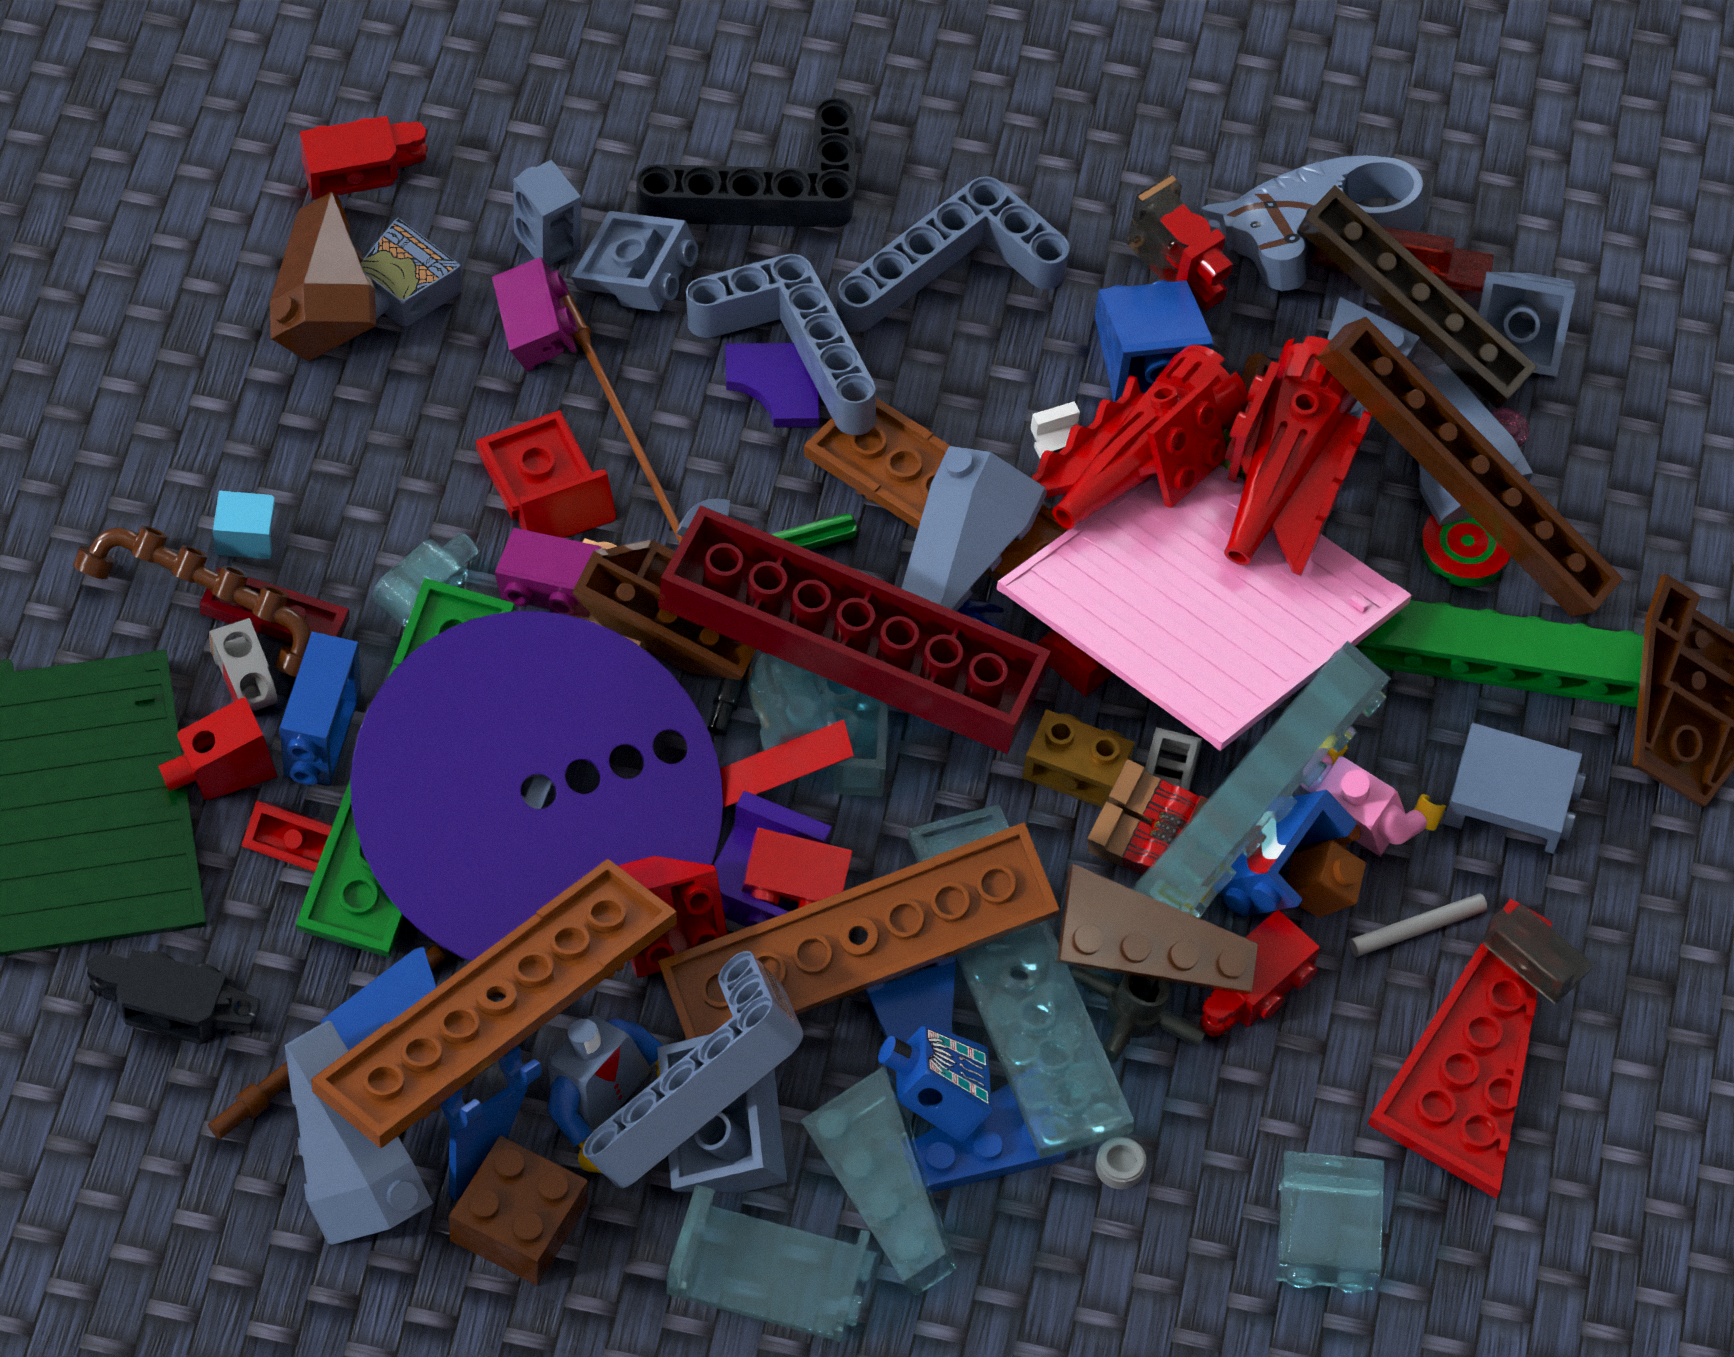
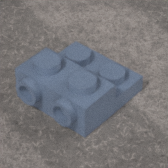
[571,211,698,311]

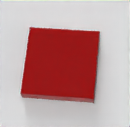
[476,410,592,520]

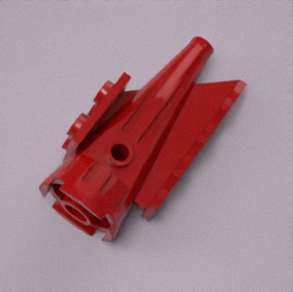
[1224,336,1372,576]
[1031,345,1249,529]

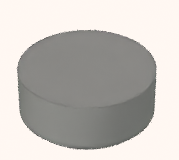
[1095,1137,1146,1189]

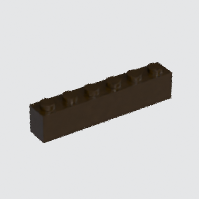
[1297,185,1537,409]

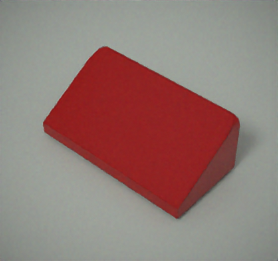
[519,469,616,538]
[241,800,333,872]

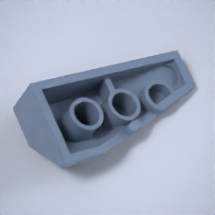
[1418,364,1533,526]
[901,446,1047,612]
[285,1020,433,1245]

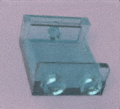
[1275,1151,1384,1293]

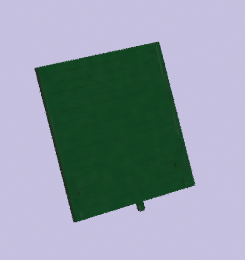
[0,649,207,956]

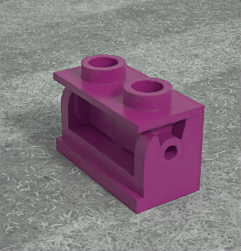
[492,257,577,371]
[494,528,602,618]

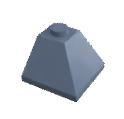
[1478,272,1576,377]

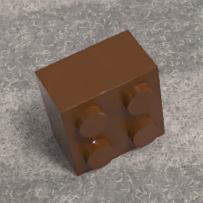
[449,1135,588,1286]

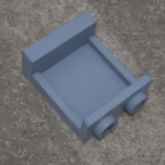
[1443,723,1586,854]

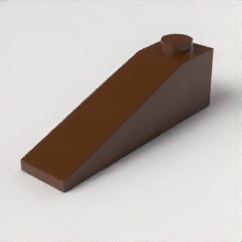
[270,192,376,361]

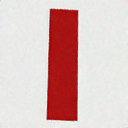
[720,719,854,808]

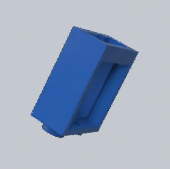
[279,631,362,786]

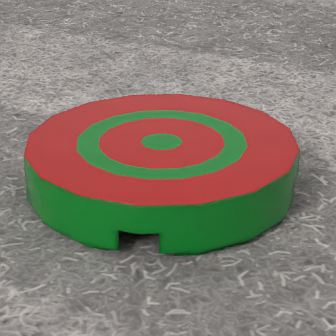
[1420,514,1511,587]

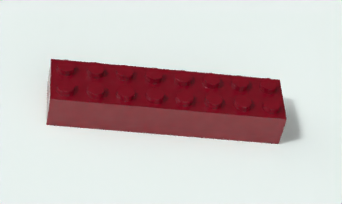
[658,505,1051,754]

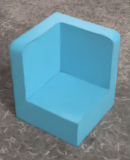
[213,491,275,559]

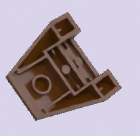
[1632,574,1734,807]

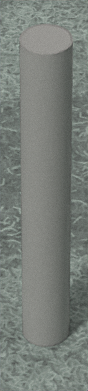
[1350,893,1487,957]

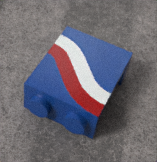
[1212,789,1357,917]

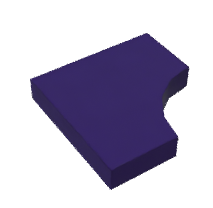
[725,343,819,427]

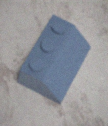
[657,1034,787,1193]

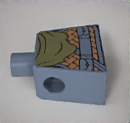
[360,218,462,326]

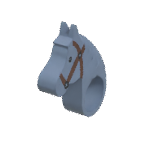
[1202,155,1424,291]

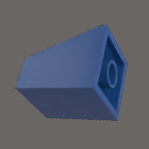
[1094,280,1213,402]
[321,947,436,1051]

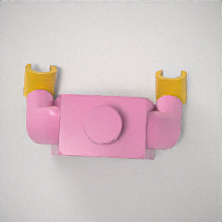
[1299,732,1446,857]

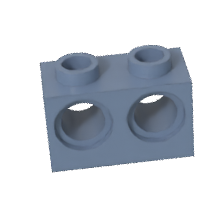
[513,159,581,266]

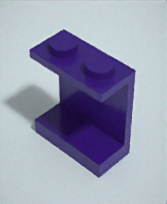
[714,791,832,927]

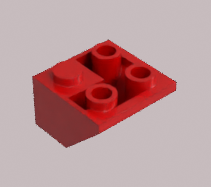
[618,856,727,978]

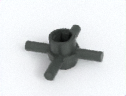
[1068,966,1206,1063]

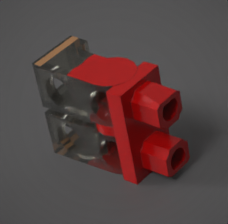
[1126,174,1234,311]

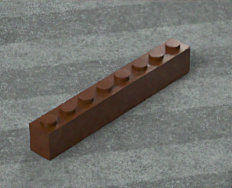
[1316,317,1623,617]

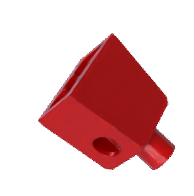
[158,696,278,800]

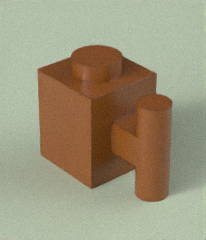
[1287,824,1366,918]

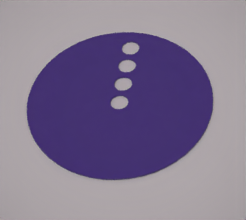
[350,611,723,961]

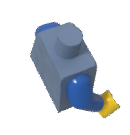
[547,1015,664,1173]

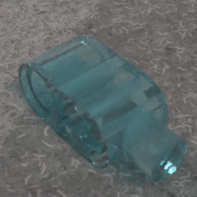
[371,532,478,628]

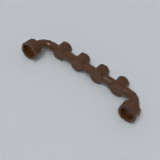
[73,526,311,677]

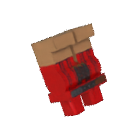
[1087,759,1234,890]

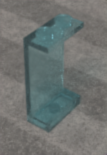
[666,1185,877,1342]

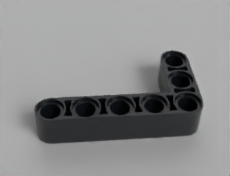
[636,97,856,228]

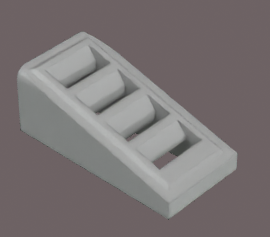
[1145,727,1202,791]

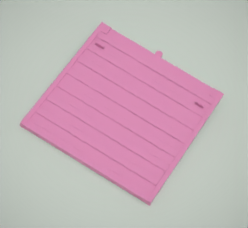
[997,464,1412,751]

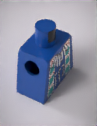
[878,1025,992,1142]

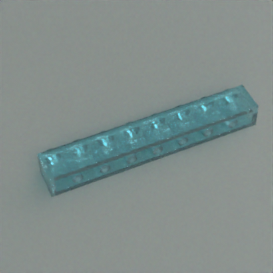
[1131,640,1391,918]

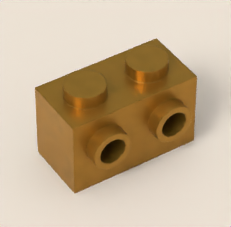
[1022,709,1135,808]

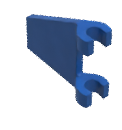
[863,955,956,1042]
[440,1046,542,1201]

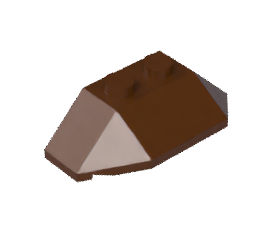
[572,540,756,680]

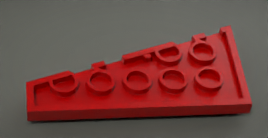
[1367,898,1552,1199]

